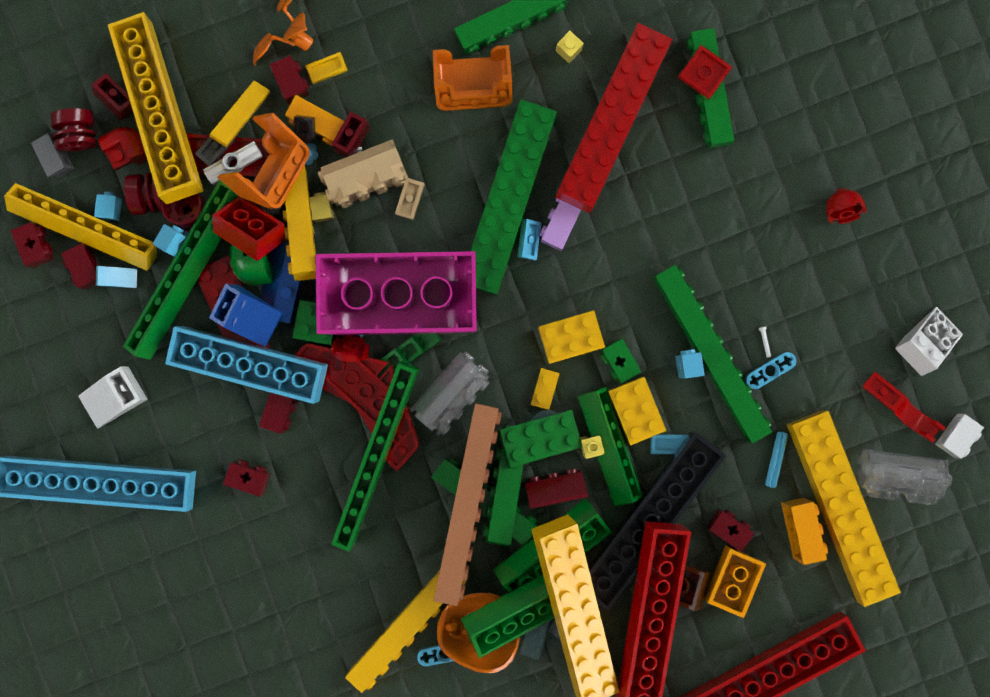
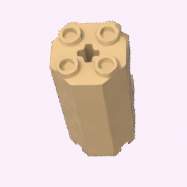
[318,139,408,208]

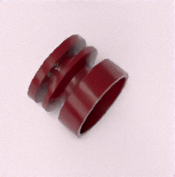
[50,108,97,151]
[124,172,162,216]
[161,193,207,232]

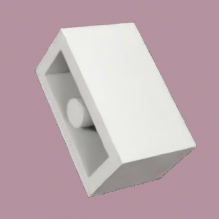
[935,413,984,459]

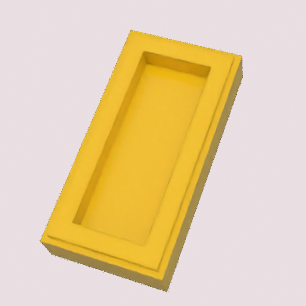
[305,52,348,85]

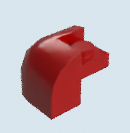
[98,127,147,171]

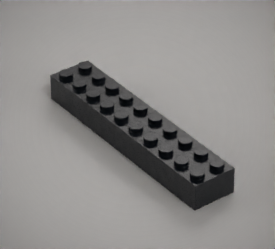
[588,431,726,611]

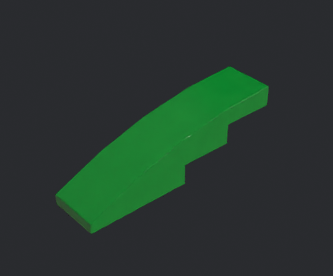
[378,334,442,377]

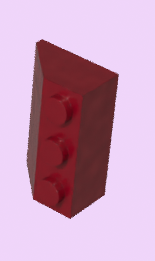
[525,468,588,509]

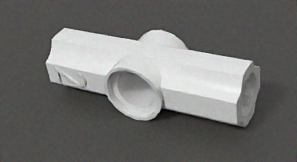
[203,141,263,185]

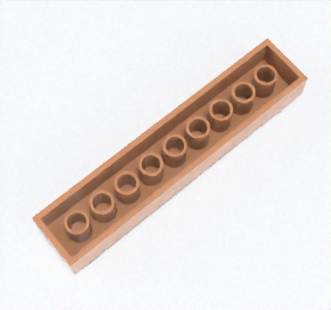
[434,403,502,606]

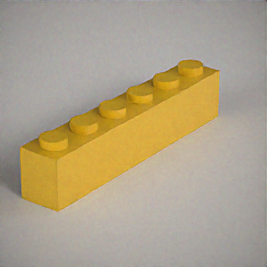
[282,166,316,281]

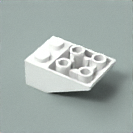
[895,307,963,376]
[78,366,148,429]

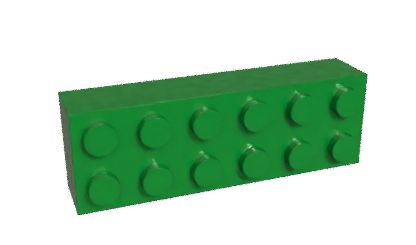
[493,499,612,593]
[461,575,555,658]

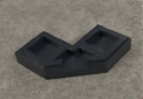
[294,115,316,145]

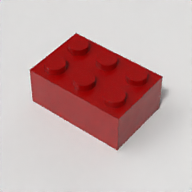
[212,197,284,261]

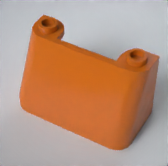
[433,45,513,111]

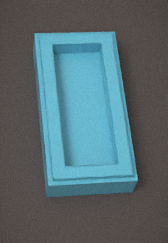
[96,266,137,288]
[650,434,689,454]

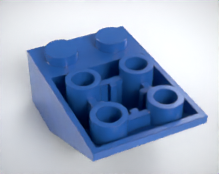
[209,283,283,347]

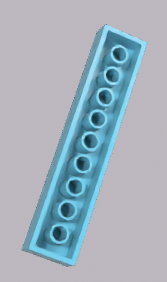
[0,456,196,512]

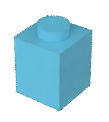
[94,192,122,222]

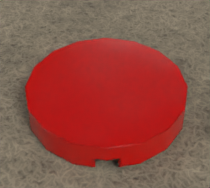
[331,335,370,362]

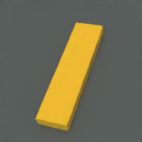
[210,80,270,148]

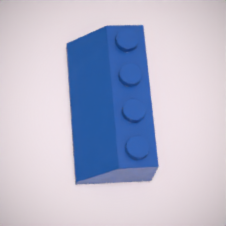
[260,243,304,324]

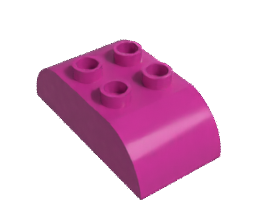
[316,251,477,335]

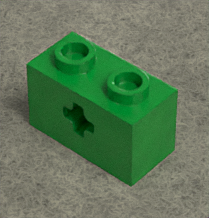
[600,338,641,383]

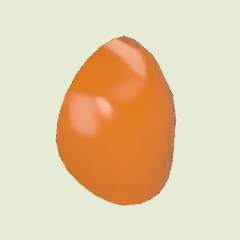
[437,593,520,673]

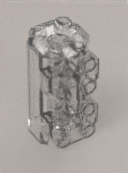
[409,351,490,436]
[856,449,952,505]

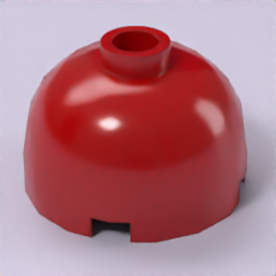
[826,188,867,224]

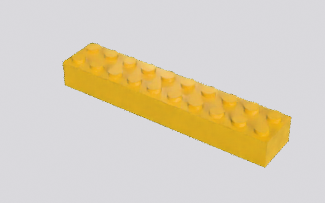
[108,12,204,204]
[786,410,901,607]
[531,515,619,697]

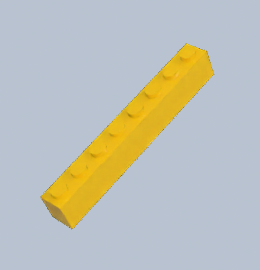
[4,183,157,271]
[345,570,467,693]

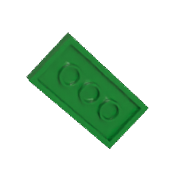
[498,410,582,468]

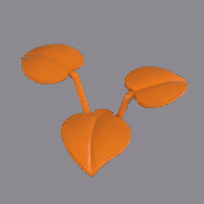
[253,0,313,65]

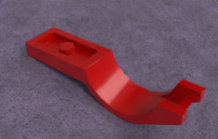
[862,372,946,443]

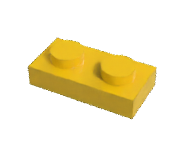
[530,368,560,410]

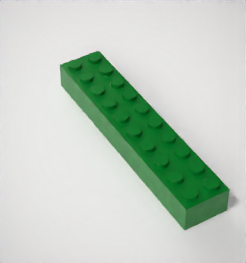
[470,100,557,296]

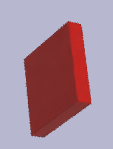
[678,45,732,100]

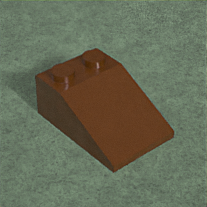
[679,564,712,611]

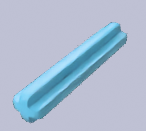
[765,432,788,488]

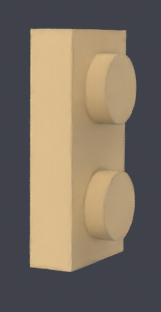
[395,178,425,220]

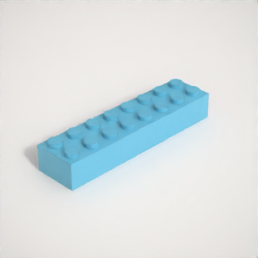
[165,326,328,404]

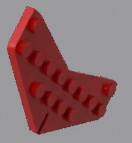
[295,343,419,471]

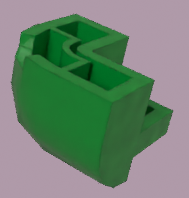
[230,244,274,286]

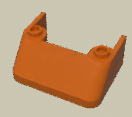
[217,113,310,209]

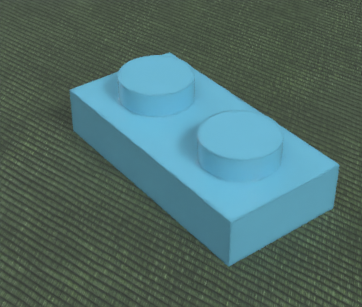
[517,219,541,260]

